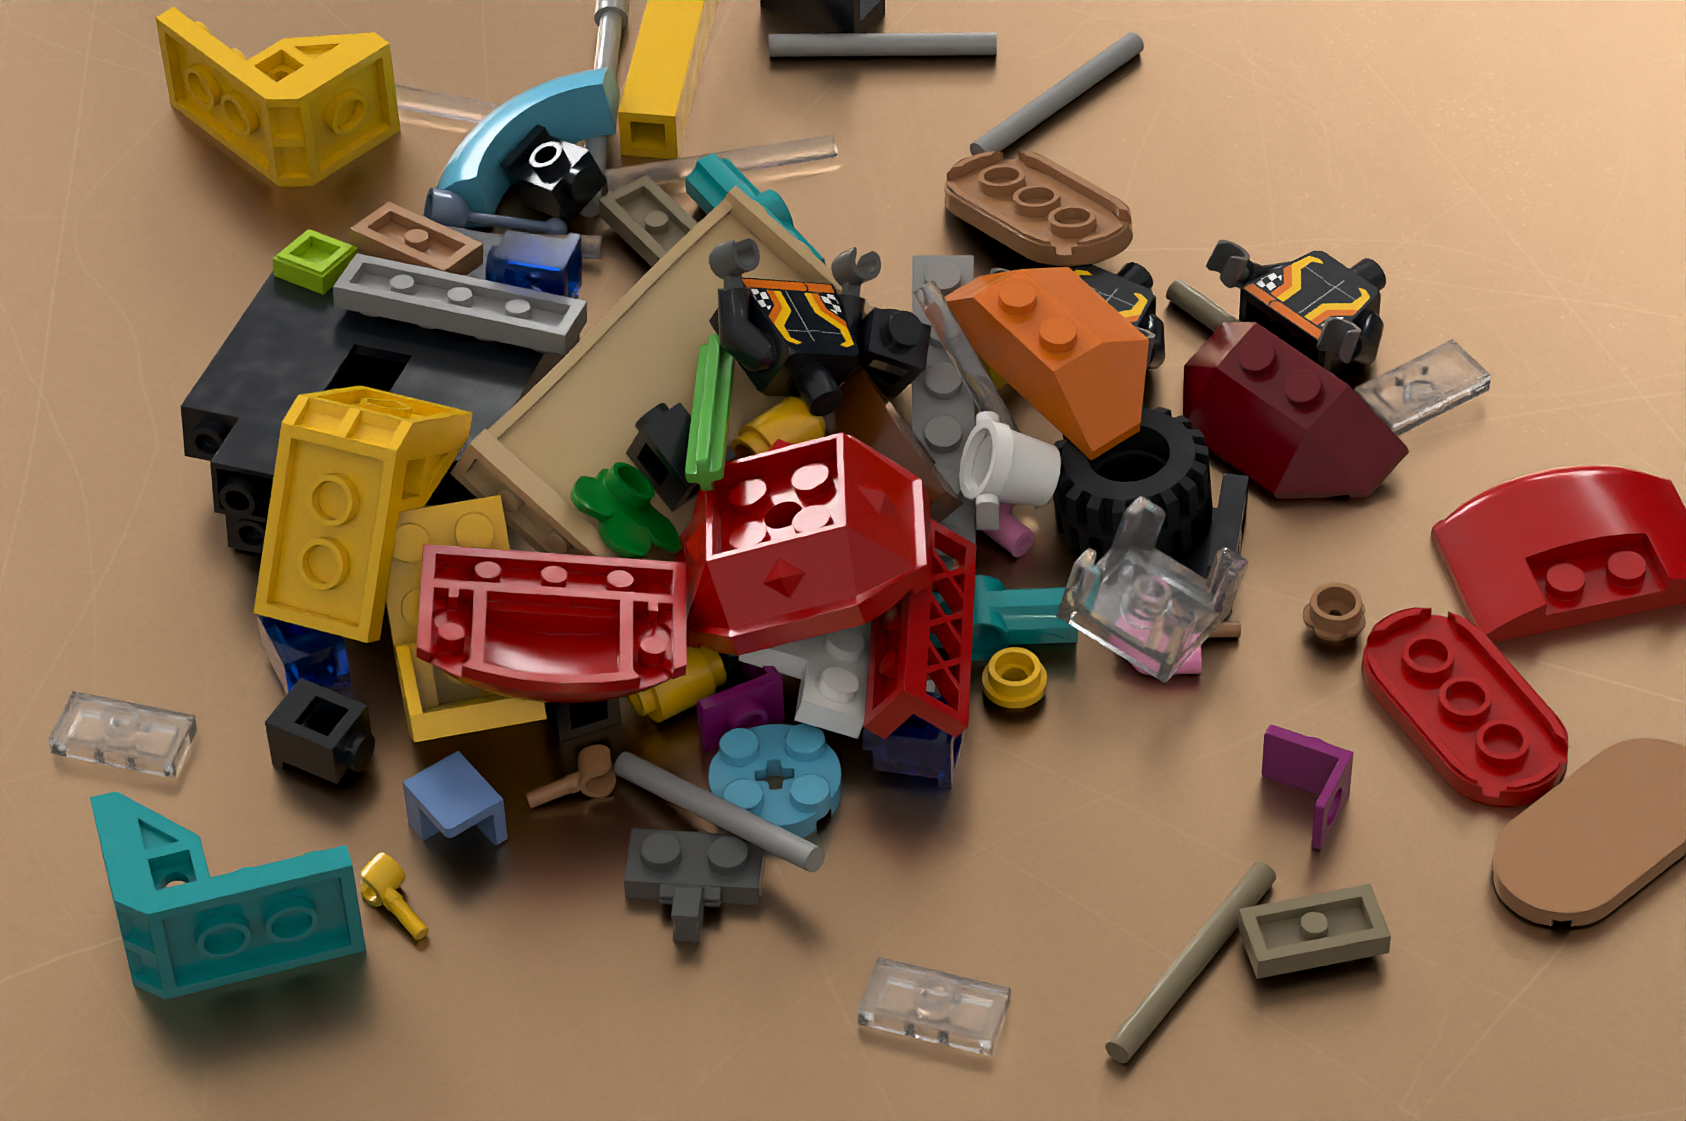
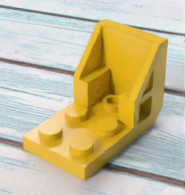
[155,7,401,187]
[253,385,473,643]
[386,495,547,742]

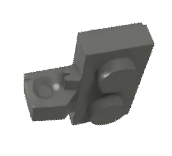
[624,828,766,942]

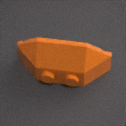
[932,267,1149,460]

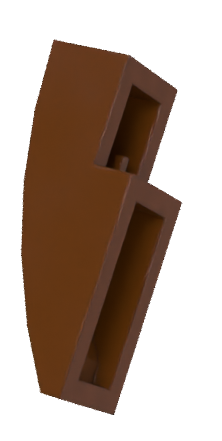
[822,368,963,523]

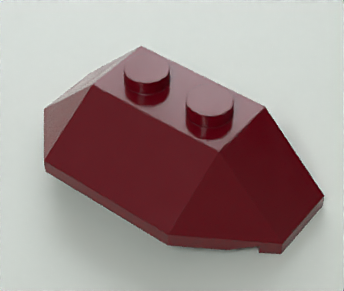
[1183,322,1409,499]

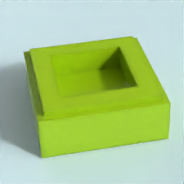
[272,229,358,295]

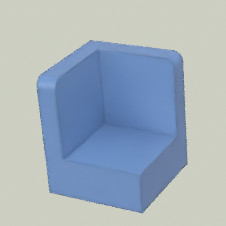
[402,751,508,846]

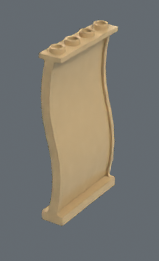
[450,185,888,562]

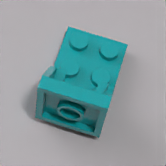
[90,791,366,1000]

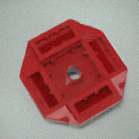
[676,432,934,656]

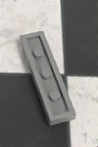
[333,253,587,356]

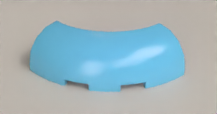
[436,67,620,229]

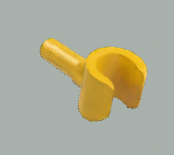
[360,853,429,940]

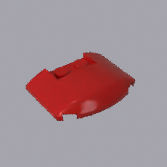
[1431,465,1686,643]
[416,544,687,703]

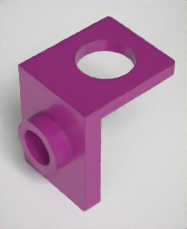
[696,662,785,752]
[1261,724,1354,850]

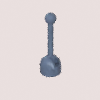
[423,188,567,241]

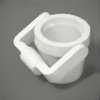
[959,411,1061,530]

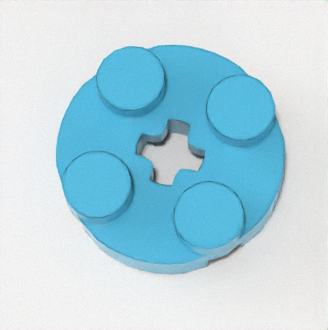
[708,723,842,838]

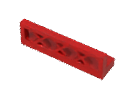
[864,519,977,739]

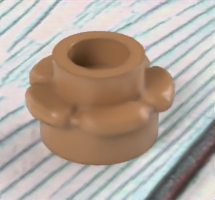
[1303,582,1366,642]

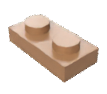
[350,201,484,276]

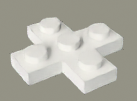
[738,621,935,739]

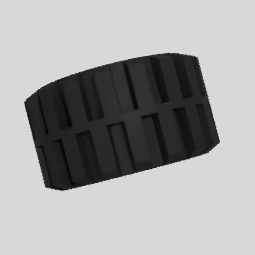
[1053,404,1213,568]

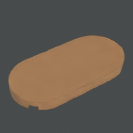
[944,151,1133,266]
[1491,738,1686,927]

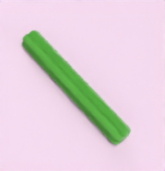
[685,334,736,491]

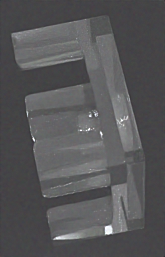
[1056,496,1249,683]

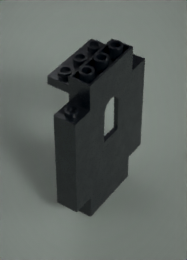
[180,224,580,554]

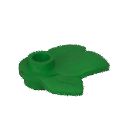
[570,462,681,559]

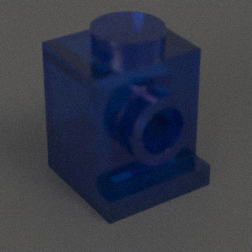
[485,230,582,299]
[257,614,352,695]
[862,691,964,789]

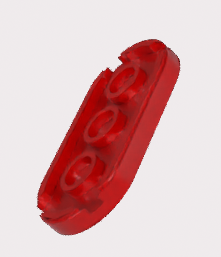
[1361,607,1569,807]

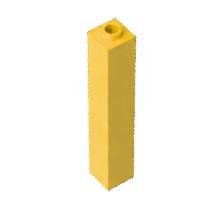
[618,0,718,160]

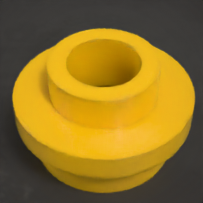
[982,647,1047,709]

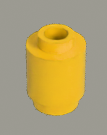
[730,396,826,460]
[627,645,727,723]

